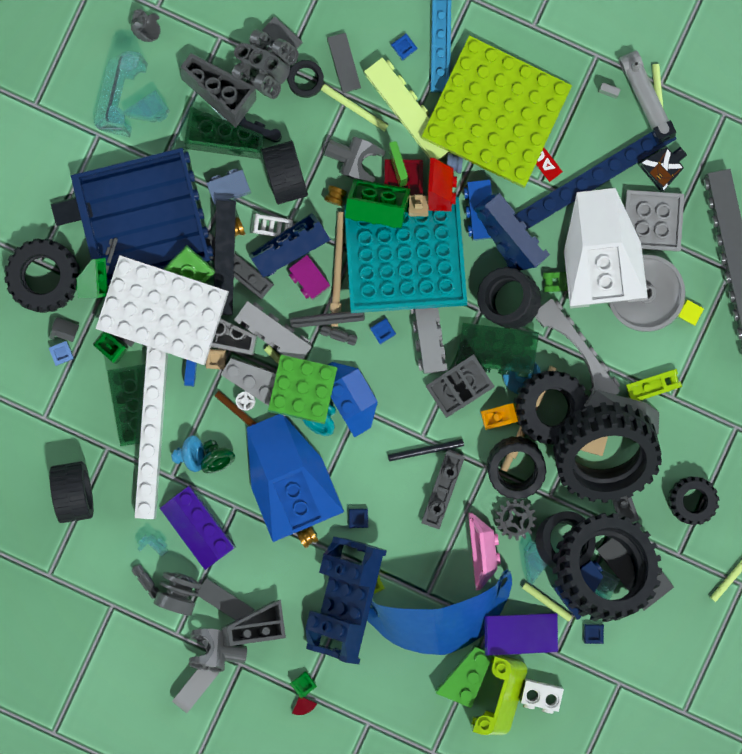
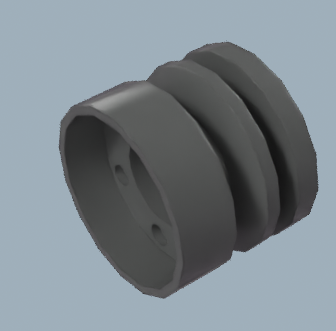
[154,572,202,616]

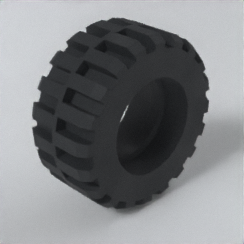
[4,238,80,313]
[514,371,589,444]

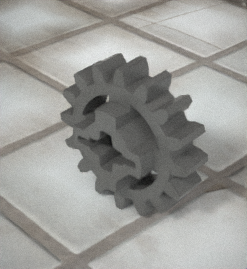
[495,499,537,541]

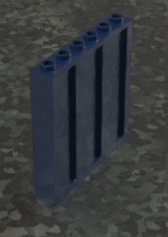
[70,148,214,286]

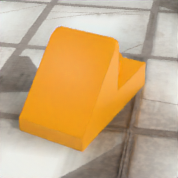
[481,403,518,430]

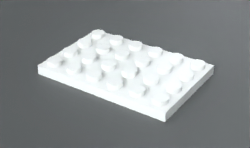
[96,255,229,365]

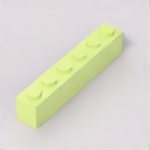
[364,57,450,160]

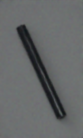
[388,439,464,462]

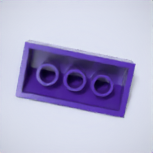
[159,486,235,570]

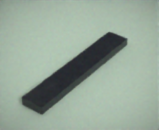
[214,199,236,315]

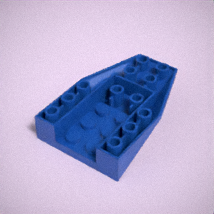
[247,414,344,542]

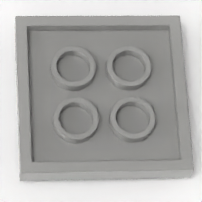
[625,190,684,252]

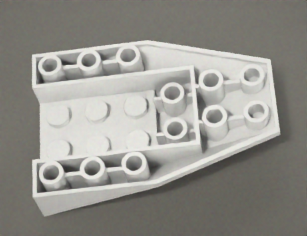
[564,188,648,309]

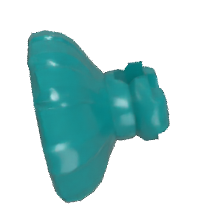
[302,405,336,436]

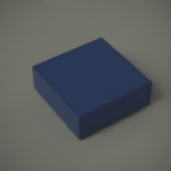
[349,508,368,528]
[584,624,604,644]

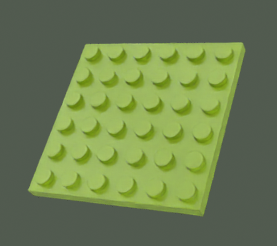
[421,35,572,188]

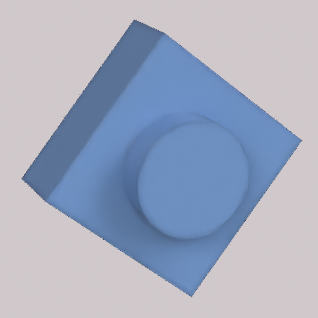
[49,341,74,366]

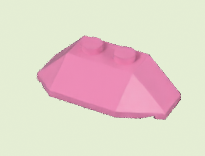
[468,512,501,591]

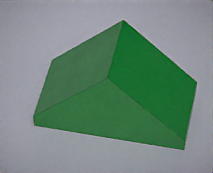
[93,332,128,364]

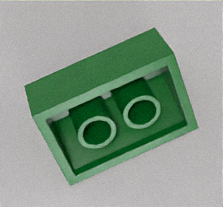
[345,179,411,228]

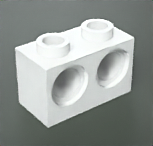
[520,678,564,714]

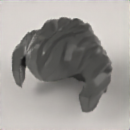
[131,9,161,42]

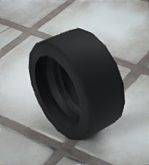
[288,60,324,98]

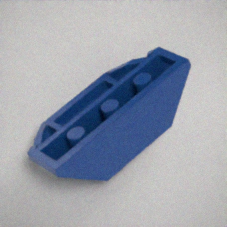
[328,362,378,438]

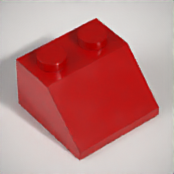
[428,158,457,212]

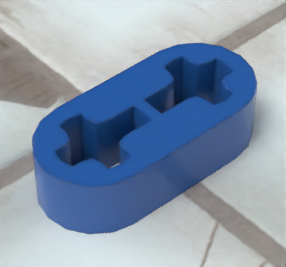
[184,360,197,387]

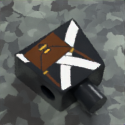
[638,147,687,192]

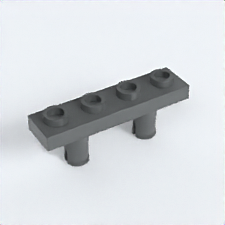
[421,451,465,529]

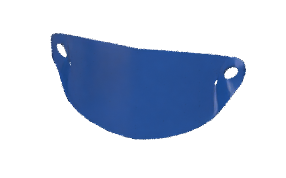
[367,569,512,655]

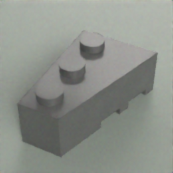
[222,600,286,647]

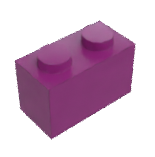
[289,255,331,300]

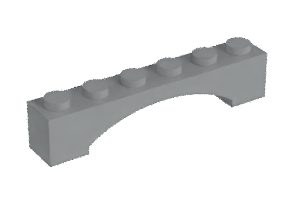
[535,299,620,395]

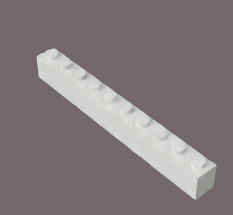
[135,346,168,519]

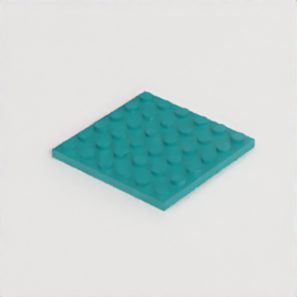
[344,197,467,313]

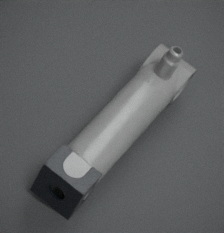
[618,50,676,145]

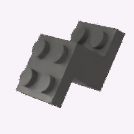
[426,354,495,418]

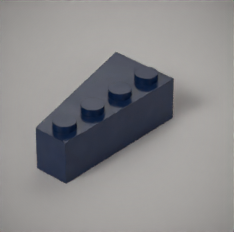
[474,193,550,271]
[248,213,331,278]

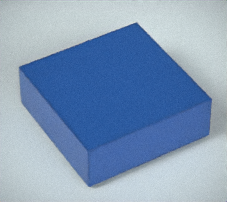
[391,34,418,61]
[370,318,396,344]

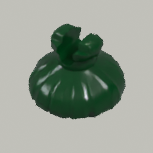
[201,440,235,474]

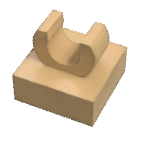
[409,195,428,217]

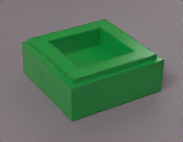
[290,671,317,699]

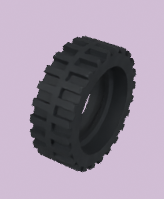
[553,402,662,503]
[552,513,662,622]

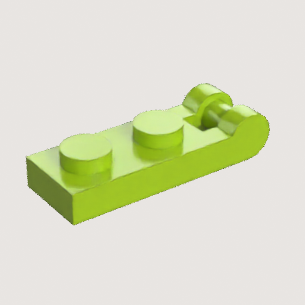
[625,369,682,401]

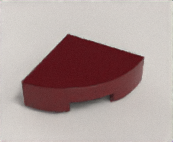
[292,697,317,715]

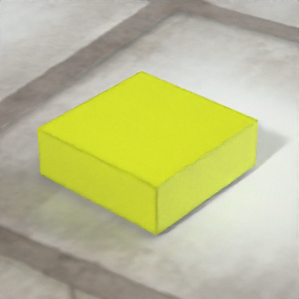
[678,300,704,326]

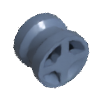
[447,153,463,174]

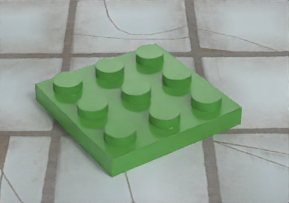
[268,355,337,424]

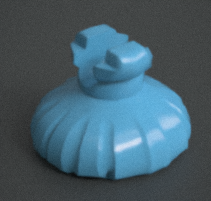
[171,435,204,472]

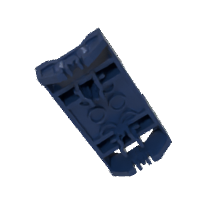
[305,536,387,665]

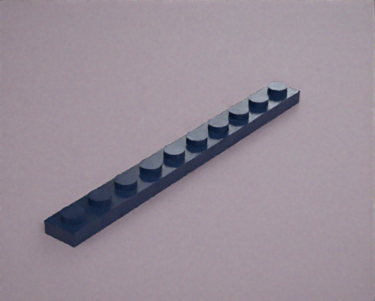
[514,132,677,230]

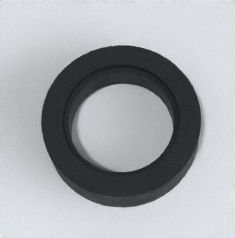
[536,511,596,568]

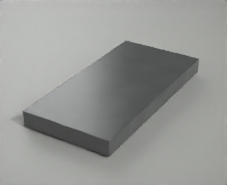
[596,538,674,611]

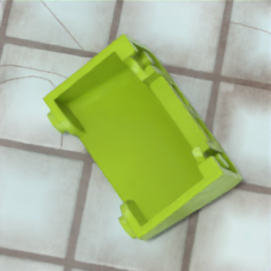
[471,655,527,735]

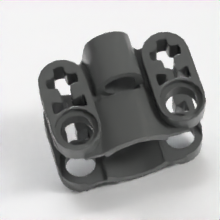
[232,29,299,99]

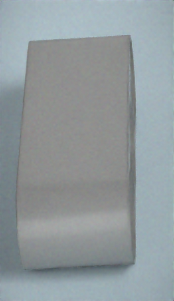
[172,669,220,713]

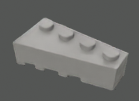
[234,301,312,359]
[411,308,447,374]
[211,319,257,356]
[221,357,286,416]

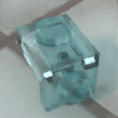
[138,534,168,557]

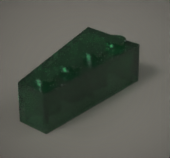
[184,106,264,159]
[107,364,146,447]

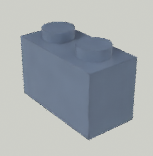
[207,168,251,206]

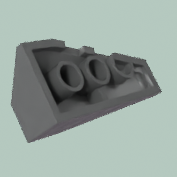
[584,389,659,444]

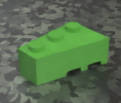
[435,645,493,708]

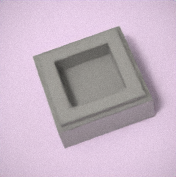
[599,83,620,99]

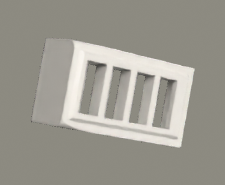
[250,214,293,237]

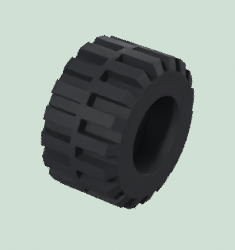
[668,476,720,525]

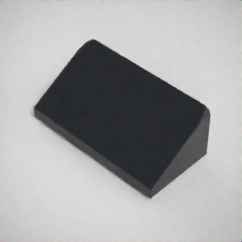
[51,197,93,226]

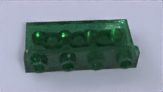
[456,323,539,378]

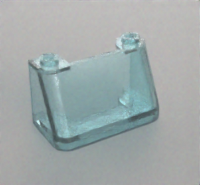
[94,51,148,137]

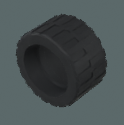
[261,140,308,205]
[477,267,541,329]
[487,436,547,499]
[49,461,94,523]

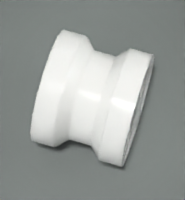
[236,391,256,411]

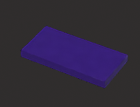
[485,613,558,656]

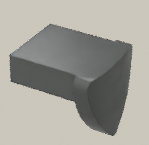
[49,317,79,342]

